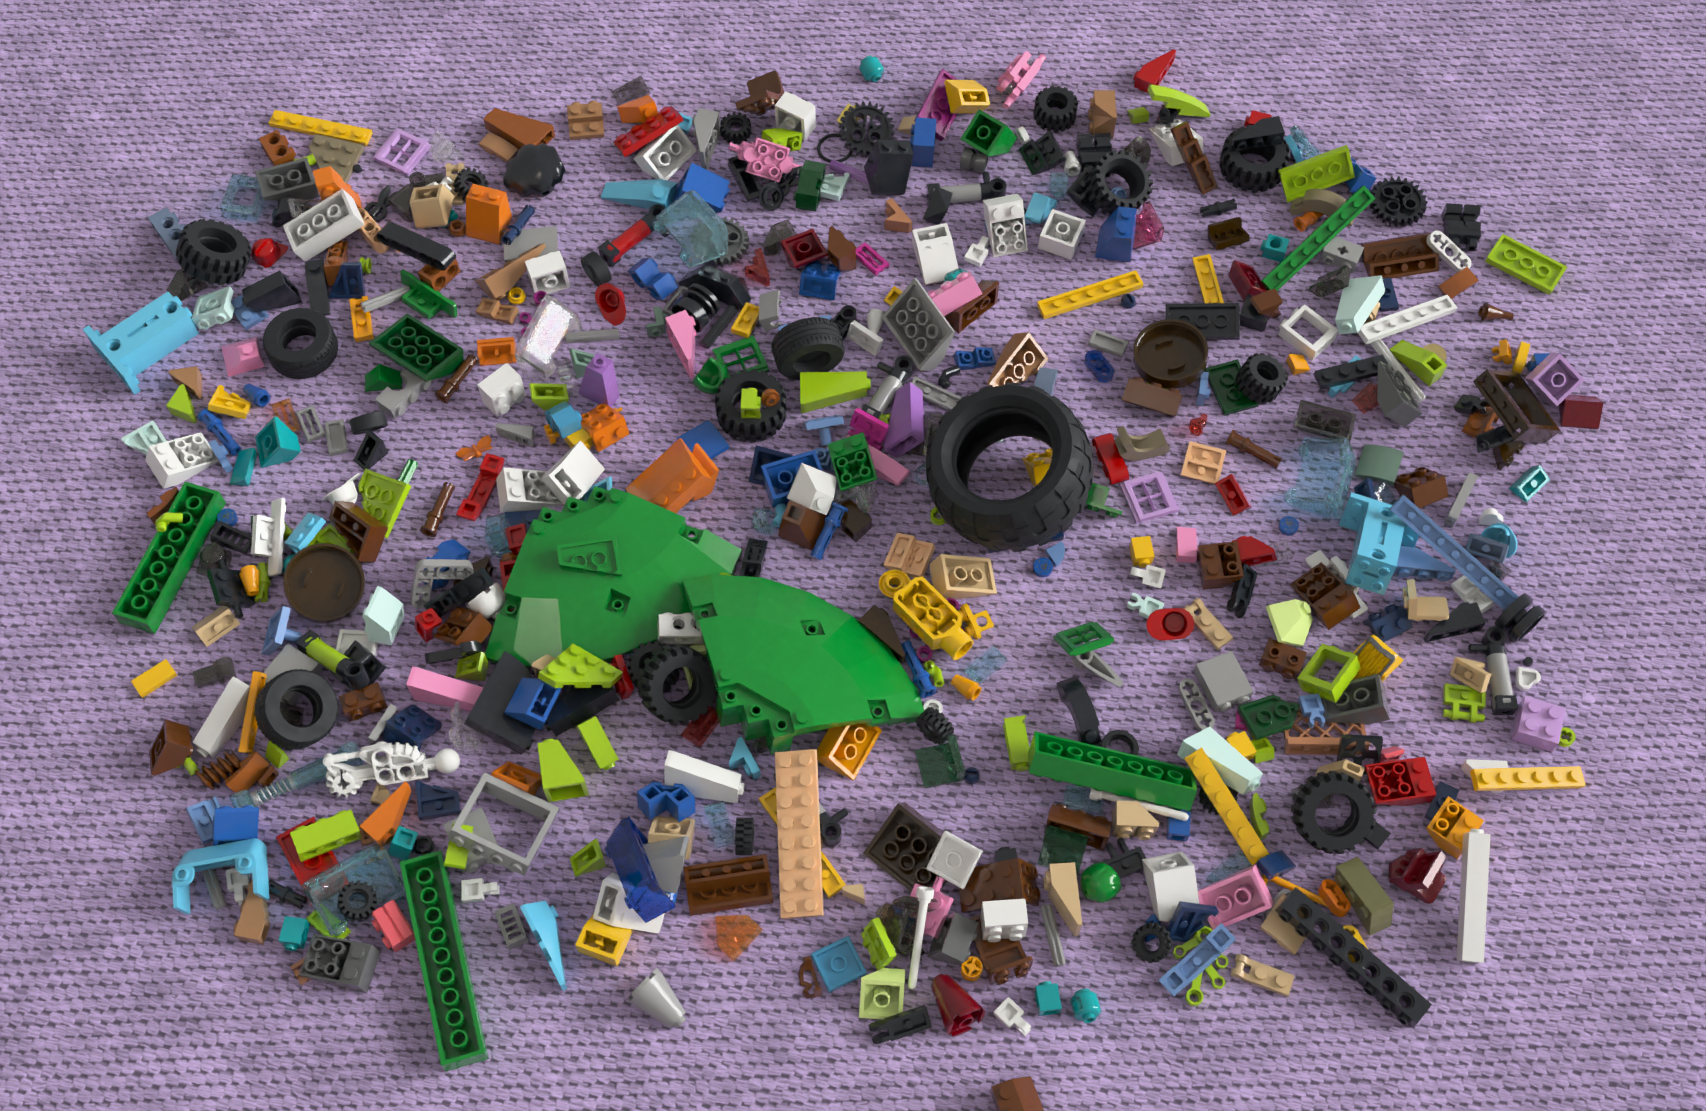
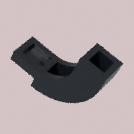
[1056,677,1102,745]

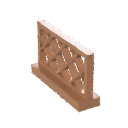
[1283,707,1370,755]

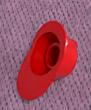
[251,238,288,268]
[595,283,626,326]
[1146,608,1194,640]

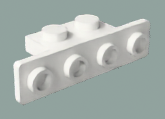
[251,498,286,577]
[1305,550,1368,619]

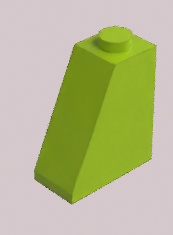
[575,716,619,771]

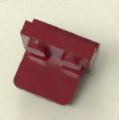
[1389,848,1446,904]

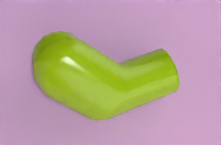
[155,512,183,532]
[924,660,944,687]
[176,757,200,776]

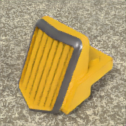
[1353,634,1404,682]

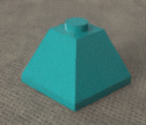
[255,416,301,468]

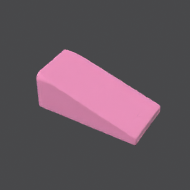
[1176,527,1197,563]

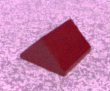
[781,228,828,268]
[1228,260,1268,301]
[1559,395,1604,429]

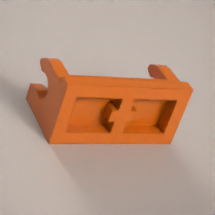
[477,337,517,366]

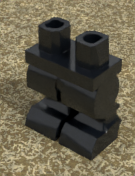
[1075,133,1112,177]
[1442,203,1481,252]

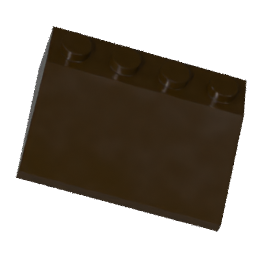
[863,802,948,892]

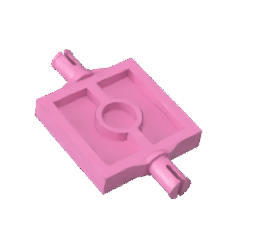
[899,876,954,945]

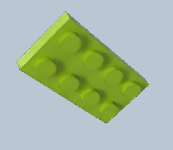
[1278,145,1355,203]
[1485,234,1567,295]

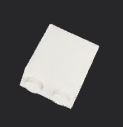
[1142,852,1199,922]

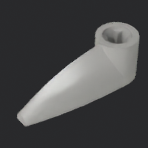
[1072,651,1123,687]

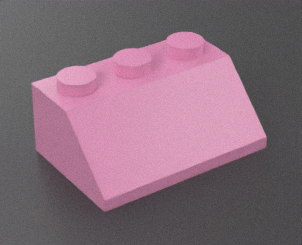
[927,271,982,316]

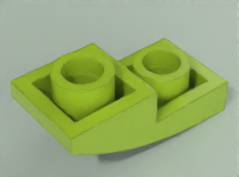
[1249,793,1269,840]
[444,823,473,870]

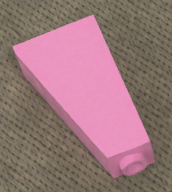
[406,666,484,711]

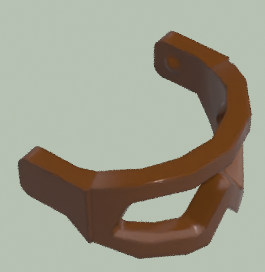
[798,956,822,999]

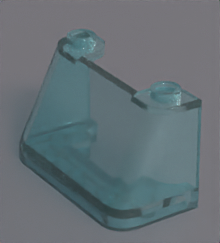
[653,190,728,268]
[1285,437,1356,519]
[301,844,406,936]

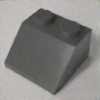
[927,912,978,965]

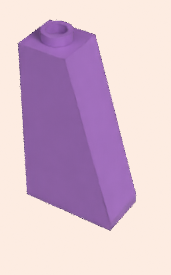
[578,353,620,407]
[884,382,924,458]

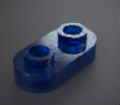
[1084,350,1114,383]

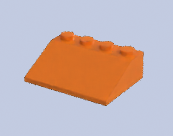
[625,438,713,513]

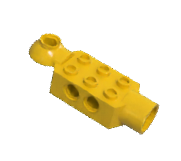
[878,569,974,660]

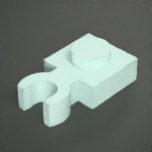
[1127,593,1165,619]

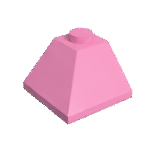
[221,337,265,377]

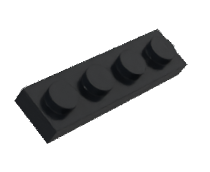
[1314,354,1388,390]

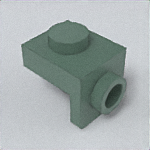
[646,306,666,337]

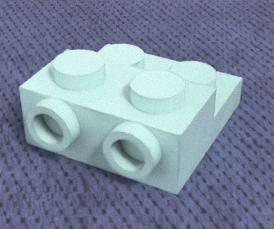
[192,286,235,330]

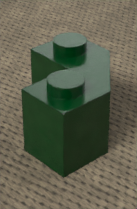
[793,160,826,212]

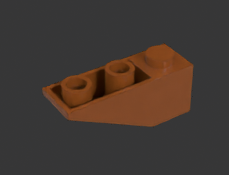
[324,240,348,286]

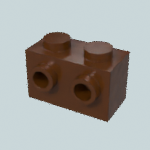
[1259,638,1307,680]
[339,682,388,722]

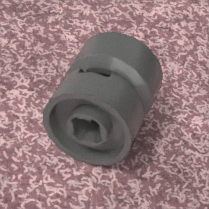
[960,147,989,174]

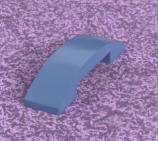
[1158,923,1236,997]

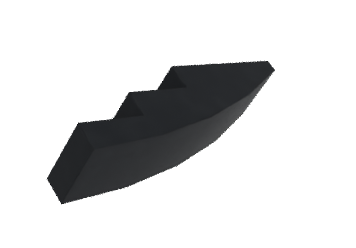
[739,538,768,577]

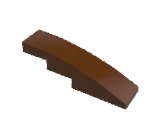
[1170,121,1218,195]

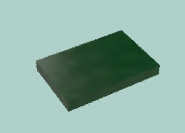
[1204,359,1259,416]

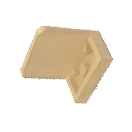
[1402,579,1449,621]

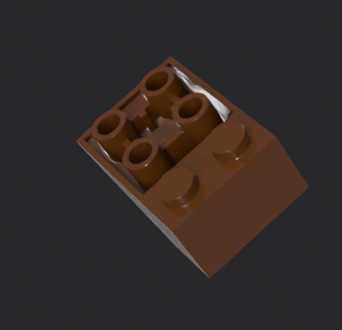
[1290,562,1361,630]

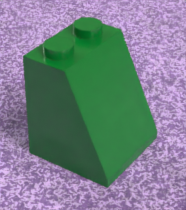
[960,109,1017,156]

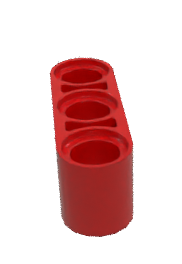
[1092,433,1129,485]

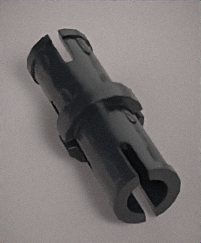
[1200,198,1237,218]
[268,879,308,910]

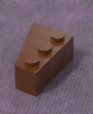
[329,501,388,562]

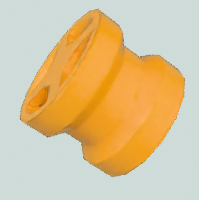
[961,956,983,981]

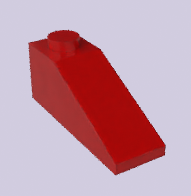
[1133,49,1177,93]

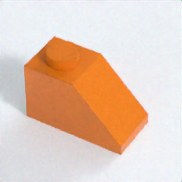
[617,95,658,123]

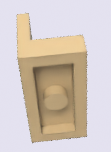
[192,606,240,647]

